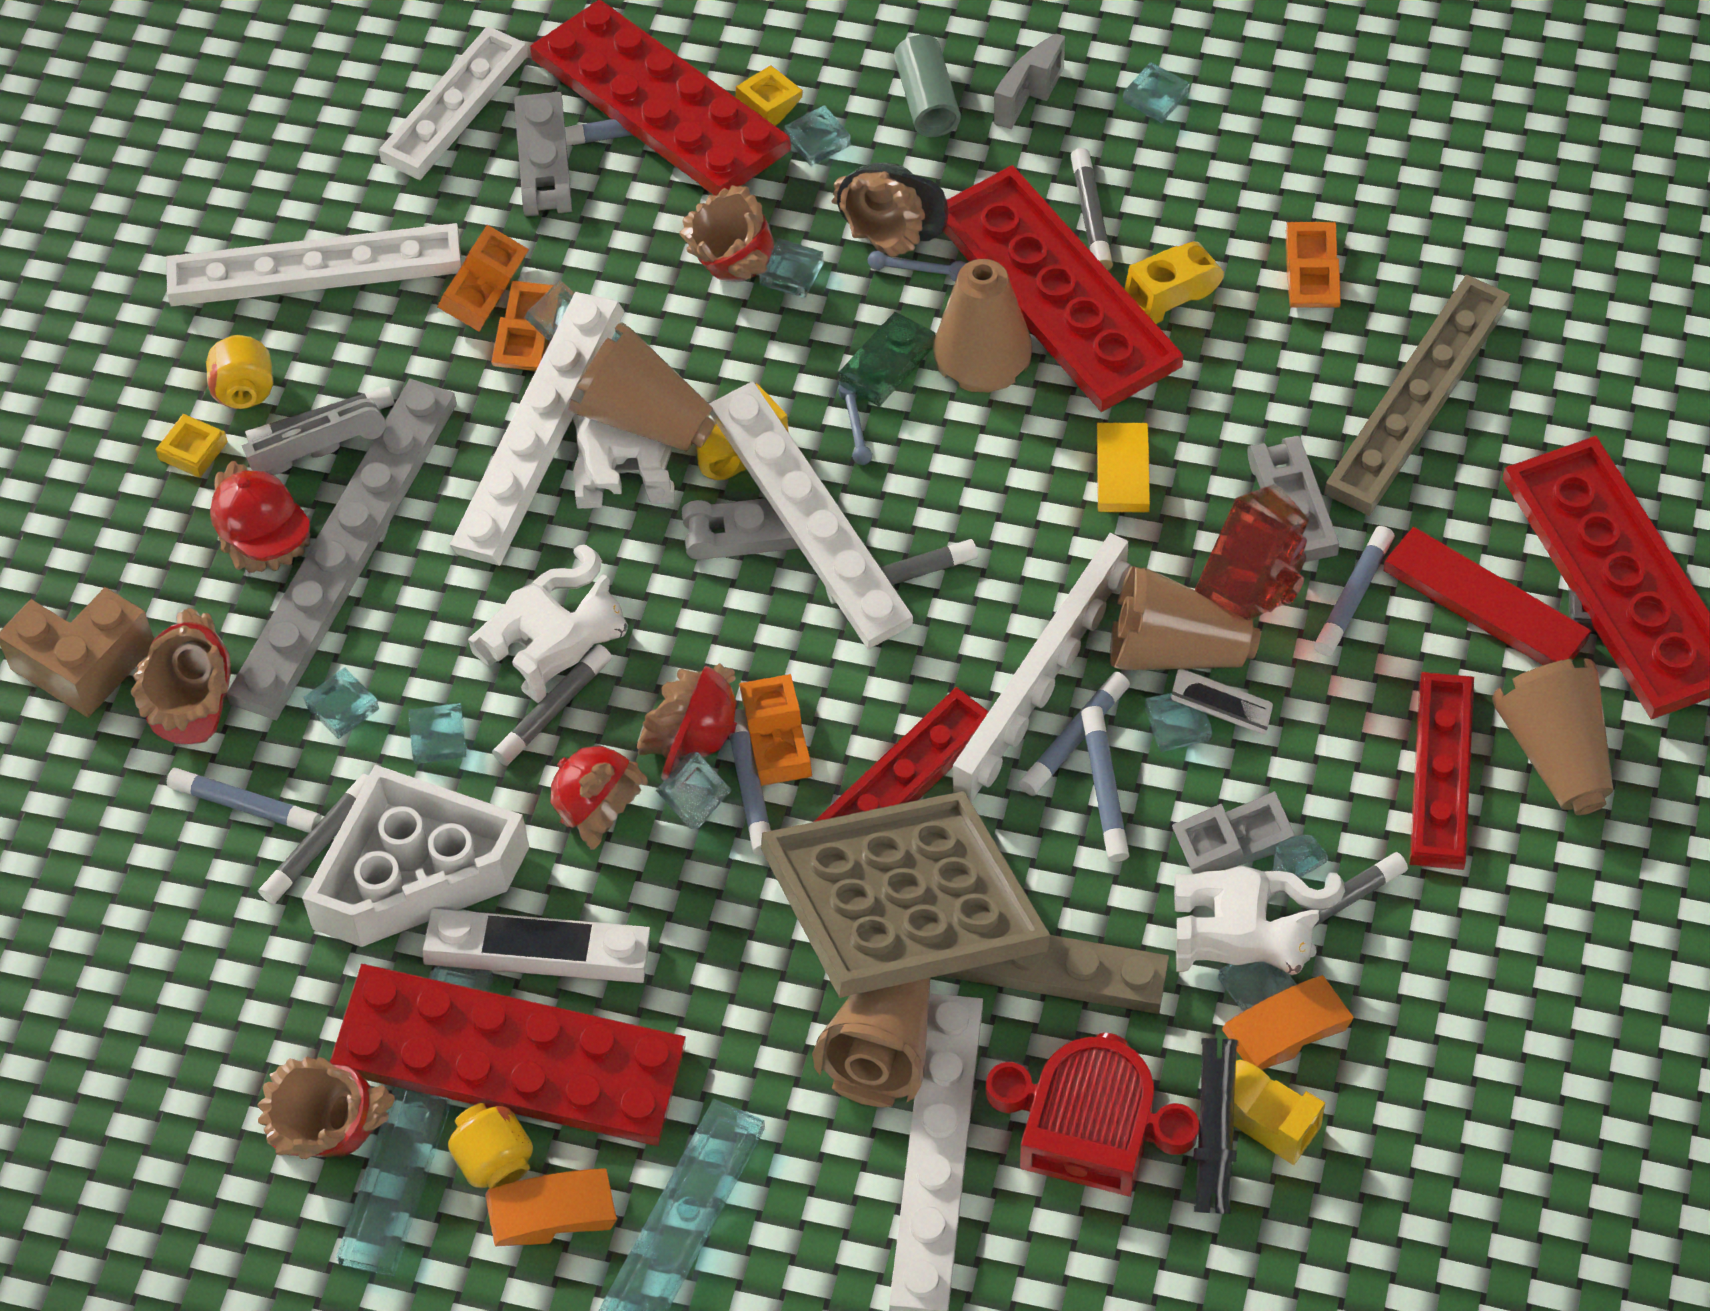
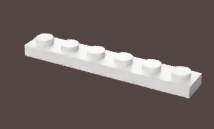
[166,223,462,306]
[450,292,624,566]
[709,381,913,649]
[953,533,1132,802]
[889,993,983,1311]

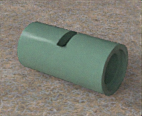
[894,34,961,137]

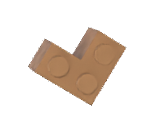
[0,587,154,718]

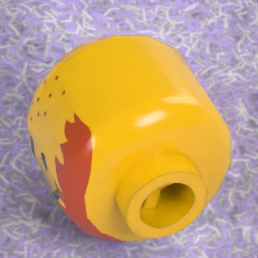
[206,335,273,409]
[448,1103,533,1189]

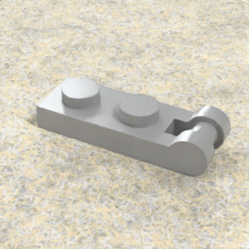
[514,92,572,217]
[241,398,386,475]
[1247,436,1339,566]
[682,498,799,560]

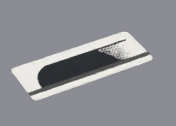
[1171,669,1273,734]

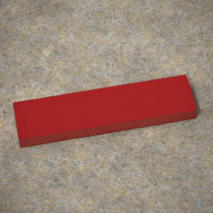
[1383,526,1591,665]
[1409,672,1474,870]
[814,687,989,822]

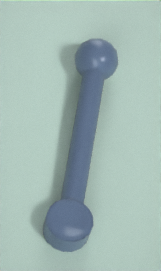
[867,251,967,281]
[838,379,872,465]

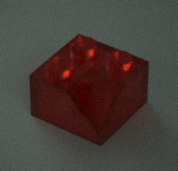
[1194,484,1309,621]

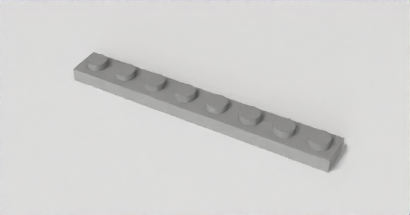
[227,379,457,721]

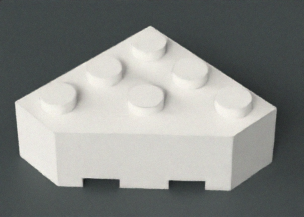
[302,765,529,947]

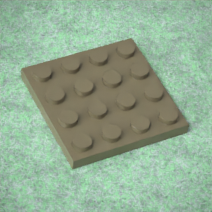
[761,791,1050,998]

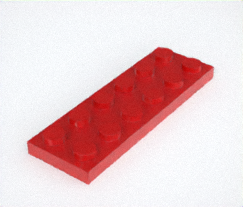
[530,0,791,196]
[943,165,1184,412]
[1502,436,1710,720]
[329,963,686,1147]

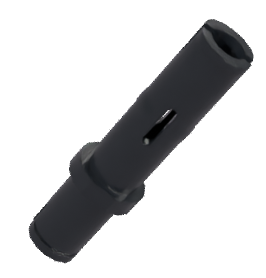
[1193,1038,1239,1214]

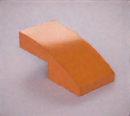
[1285,222,1341,308]
[437,225,529,332]
[491,281,563,371]
[739,674,812,786]
[1222,975,1354,1070]
[485,1168,617,1247]

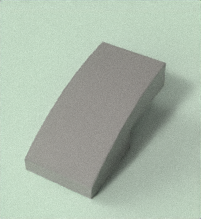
[994,34,1065,129]
[1172,791,1299,874]

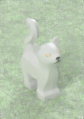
[573,396,674,509]
[468,545,628,703]
[1174,865,1345,975]

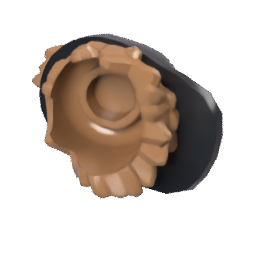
[831,163,949,257]

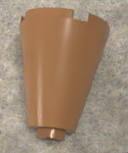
[933,259,1032,393]
[568,322,716,452]
[1110,566,1260,671]
[1492,658,1613,815]
[812,978,931,1108]

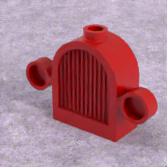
[986,1033,1199,1197]

